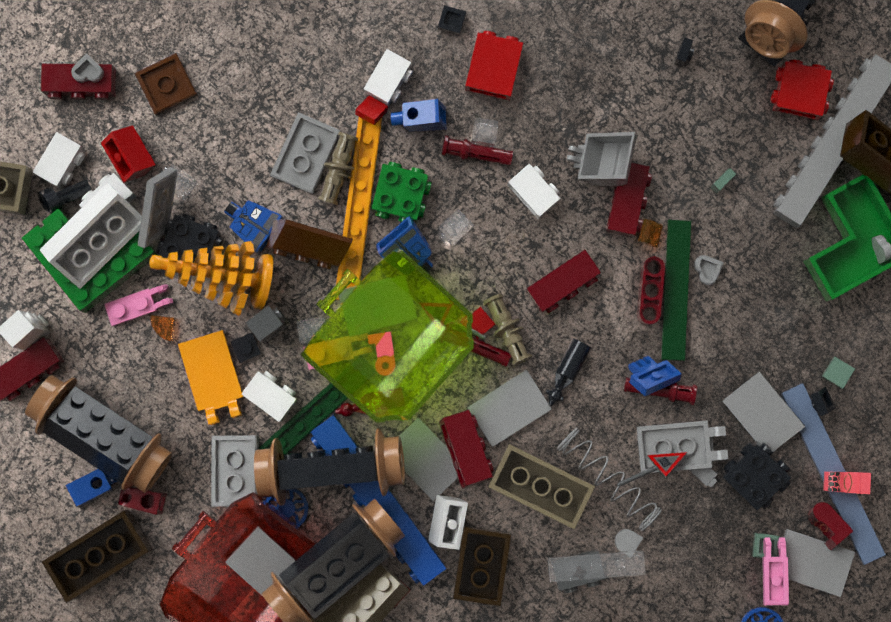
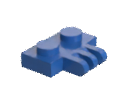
[628,356,682,396]

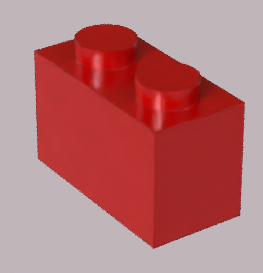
[101,125,156,183]

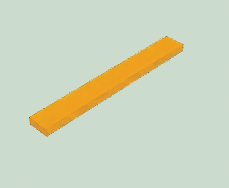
[334,117,382,300]

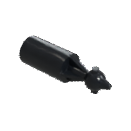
[546,338,591,407]

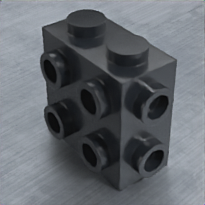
[156,213,223,263]
[723,441,791,511]

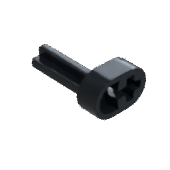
[37,180,91,214]

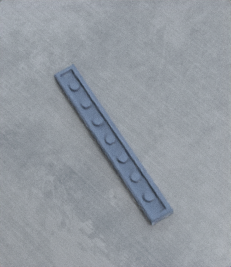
[780,383,886,565]

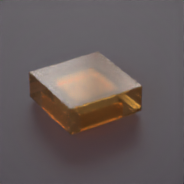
[639,219,663,248]

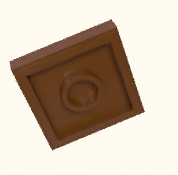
[134,53,198,116]

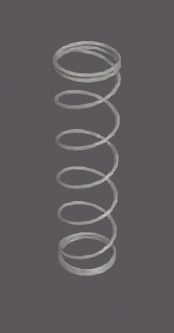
[557,428,662,531]

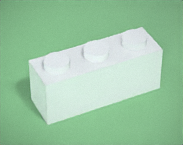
[0,310,51,350]

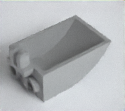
[566,132,637,186]

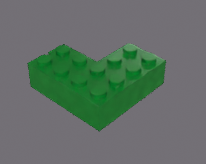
[803,175,891,302]
[22,209,158,313]

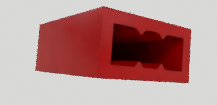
[465,31,523,101]

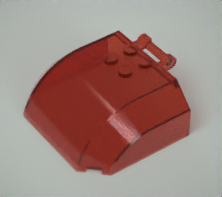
[159,492,317,622]

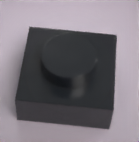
[438,5,466,36]
[674,37,695,67]
[230,332,262,364]
[810,387,836,416]

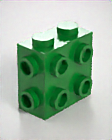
[371,162,432,223]

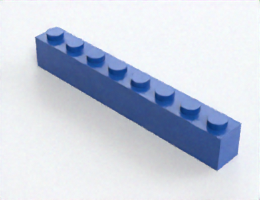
[310,415,446,586]

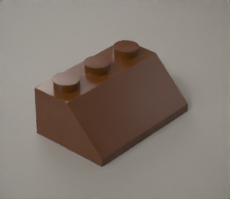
[267,219,353,270]

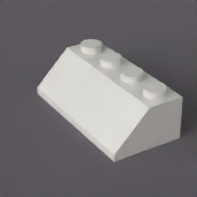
[40,183,142,289]

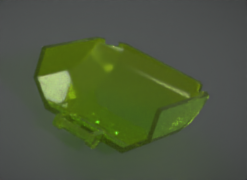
[301,248,474,423]

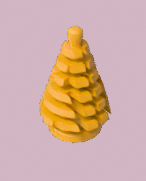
[149,241,273,316]

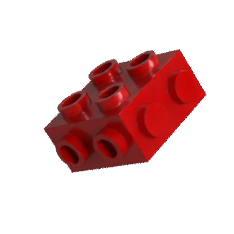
[770,59,834,120]

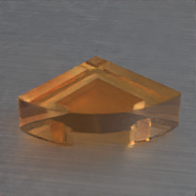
[150,315,175,341]

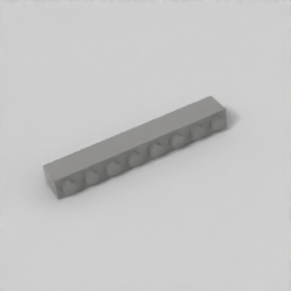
[773,54,891,228]

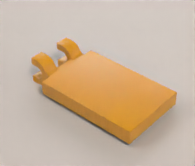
[178,330,244,425]

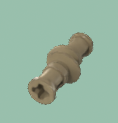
[318,132,358,205]
[483,293,532,366]

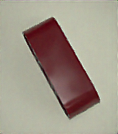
[637,256,665,326]

